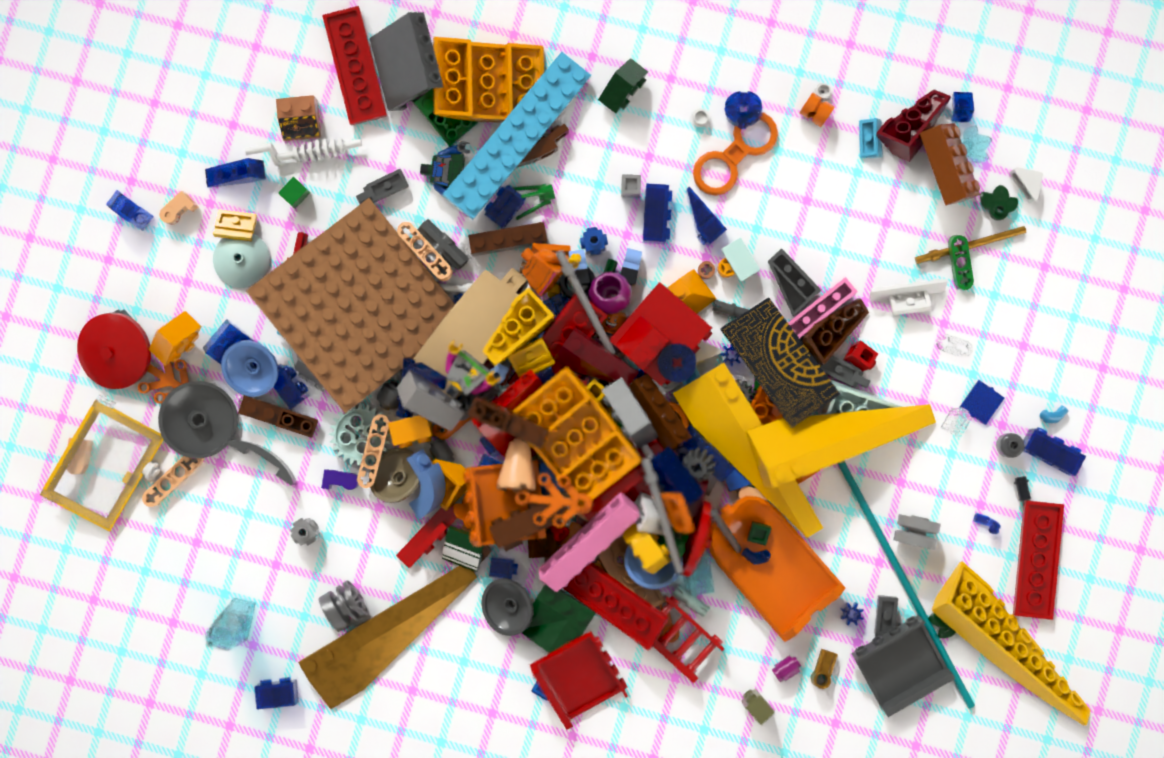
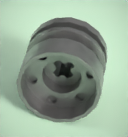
[318,580,368,632]

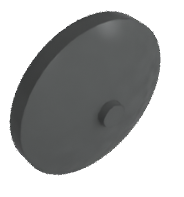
[158,381,238,458]

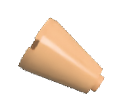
[497,438,536,493]

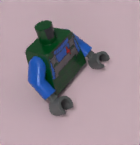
[420,141,470,195]

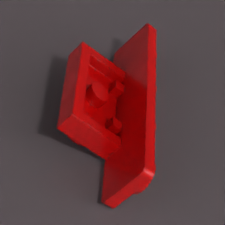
[396,504,457,568]

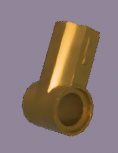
[810,649,838,689]

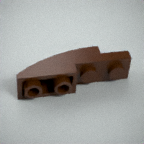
[517,123,569,167]
[238,395,318,438]
[468,397,550,449]

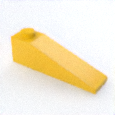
[482,287,555,366]

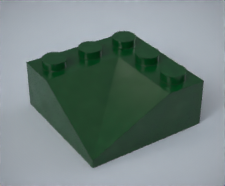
[522,584,596,653]

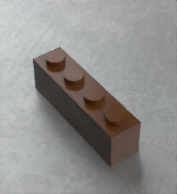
[468,222,548,257]
[628,374,692,454]
[489,495,568,549]

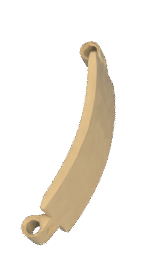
[404,268,527,399]

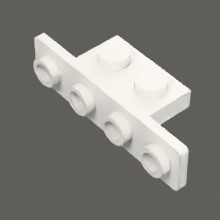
[869,278,948,315]

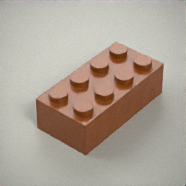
[920,123,980,206]

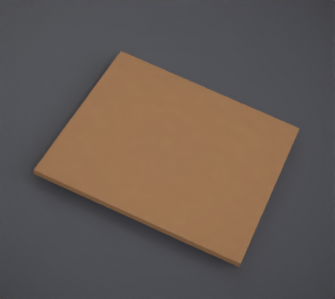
[245,198,455,414]

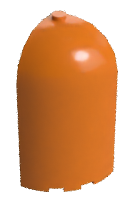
[709,496,846,642]

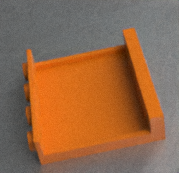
[463,460,546,546]

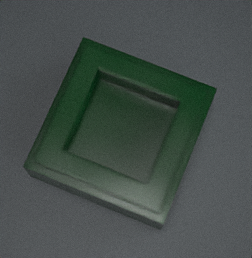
[747,521,772,546]

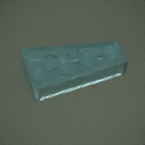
[204,598,256,651]

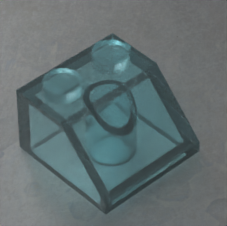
[683,549,715,596]

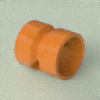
[799,92,835,127]

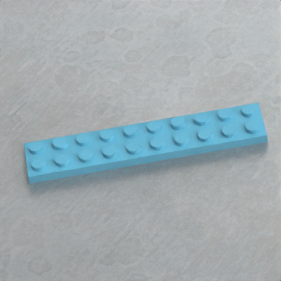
[442,52,591,220]

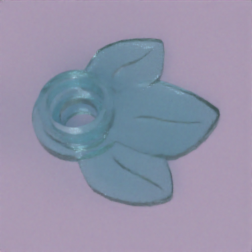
[961,125,992,163]

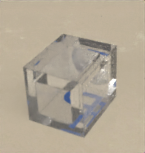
[940,406,973,437]

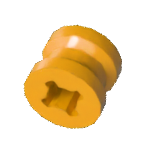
[717,258,735,278]

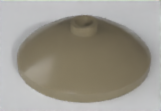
[369,447,420,503]

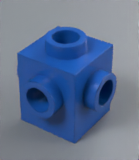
[580,227,608,256]

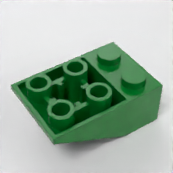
[412,88,479,147]

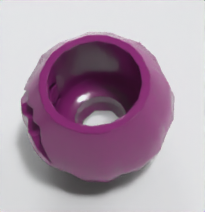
[589,272,632,314]

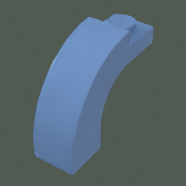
[407,449,446,520]

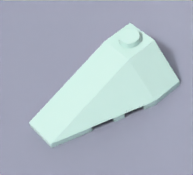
[821,380,902,415]

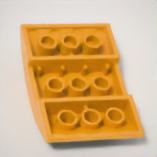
[433,36,544,123]
[513,367,642,507]

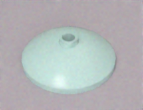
[213,234,270,288]

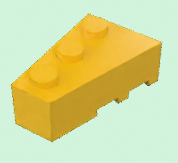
[622,522,672,575]

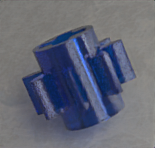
[719,344,741,367]
[840,602,864,626]

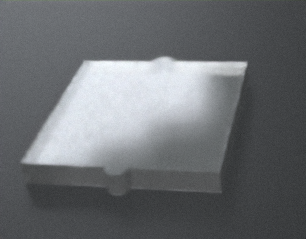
[460,242,481,270]

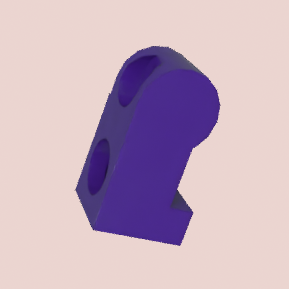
[321,469,359,490]

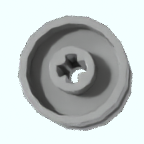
[893,514,941,550]

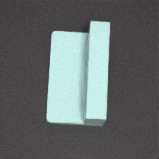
[721,237,760,281]

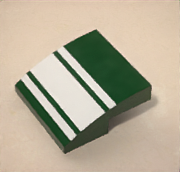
[442,526,484,572]

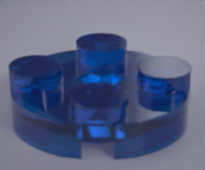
[724,91,763,129]
[657,343,697,382]

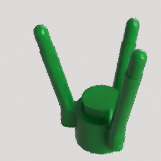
[512,184,555,220]

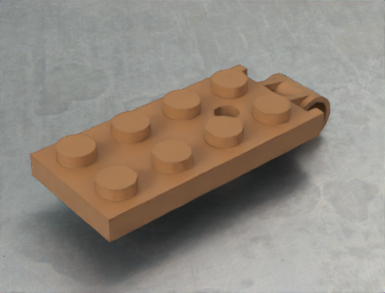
[597,535,666,607]

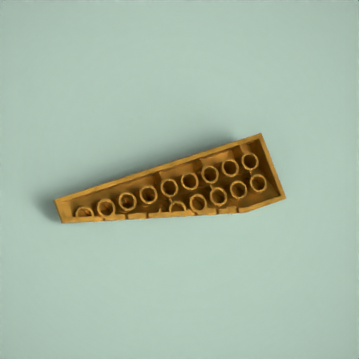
[298,566,477,709]

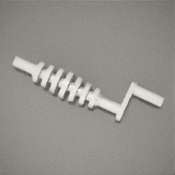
[245,138,363,166]

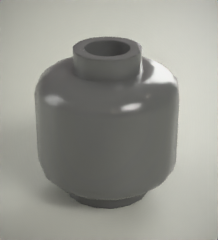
[377,381,401,411]
[996,433,1025,458]

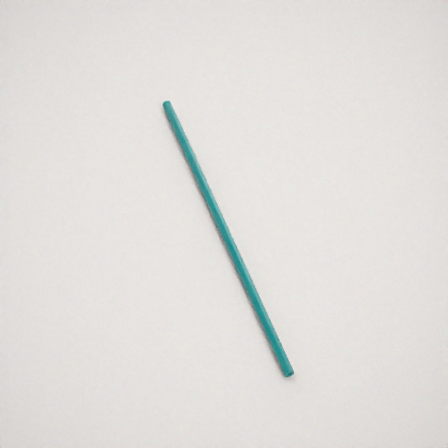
[837,461,975,709]

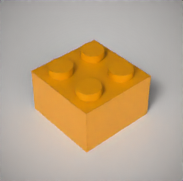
[149,310,202,365]
[388,415,435,449]

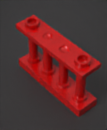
[653,594,725,684]

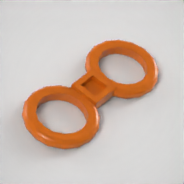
[693,111,778,196]

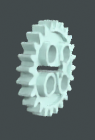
[329,403,391,466]

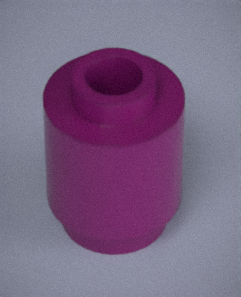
[771,655,801,683]

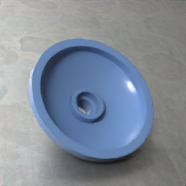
[221,340,279,397]
[624,545,683,589]

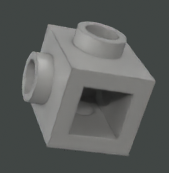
[290,517,320,546]

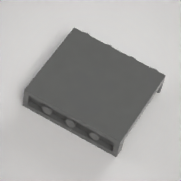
[369,12,443,111]
[851,615,955,718]

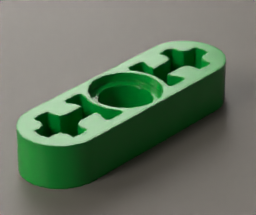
[948,235,974,290]

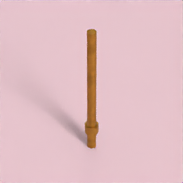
[915,226,1027,264]

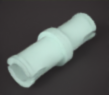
[672,584,710,617]

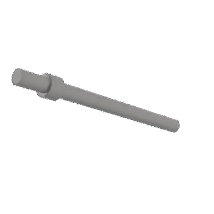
[556,251,615,354]
[642,458,684,573]

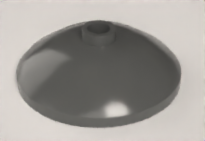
[481,578,533,636]

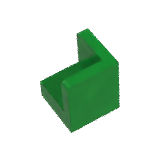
[278,176,311,209]

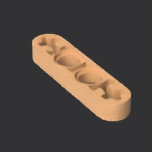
[397,222,453,281]
[357,414,389,488]
[142,456,204,507]

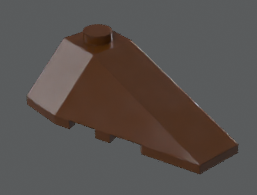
[802,298,869,365]

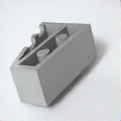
[397,370,465,431]

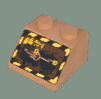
[276,95,321,141]

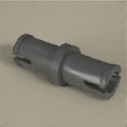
[712,299,749,318]

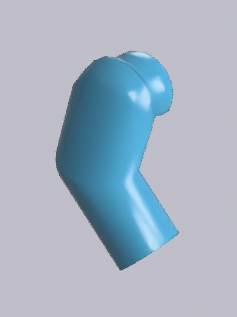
[1039,405,1069,424]

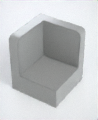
[621,174,641,198]

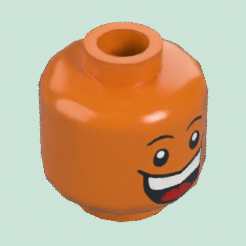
[601,311,627,334]

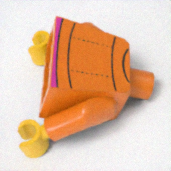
[521,248,581,298]

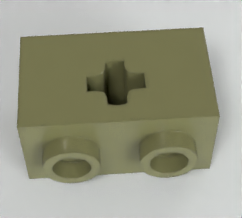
[741,688,776,725]

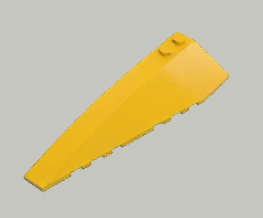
[746,404,936,488]

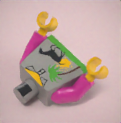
[445,340,501,399]

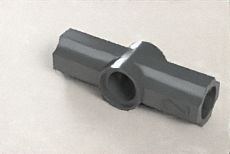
[417,219,469,271]

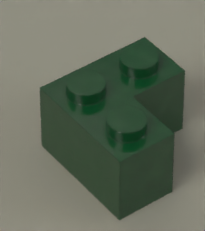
[598,58,649,114]

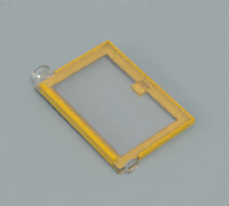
[39,394,163,532]

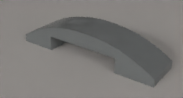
[227,440,297,486]

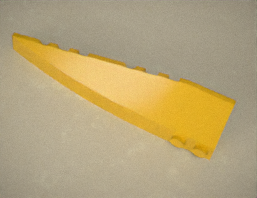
[673,363,823,538]
[931,561,1091,726]

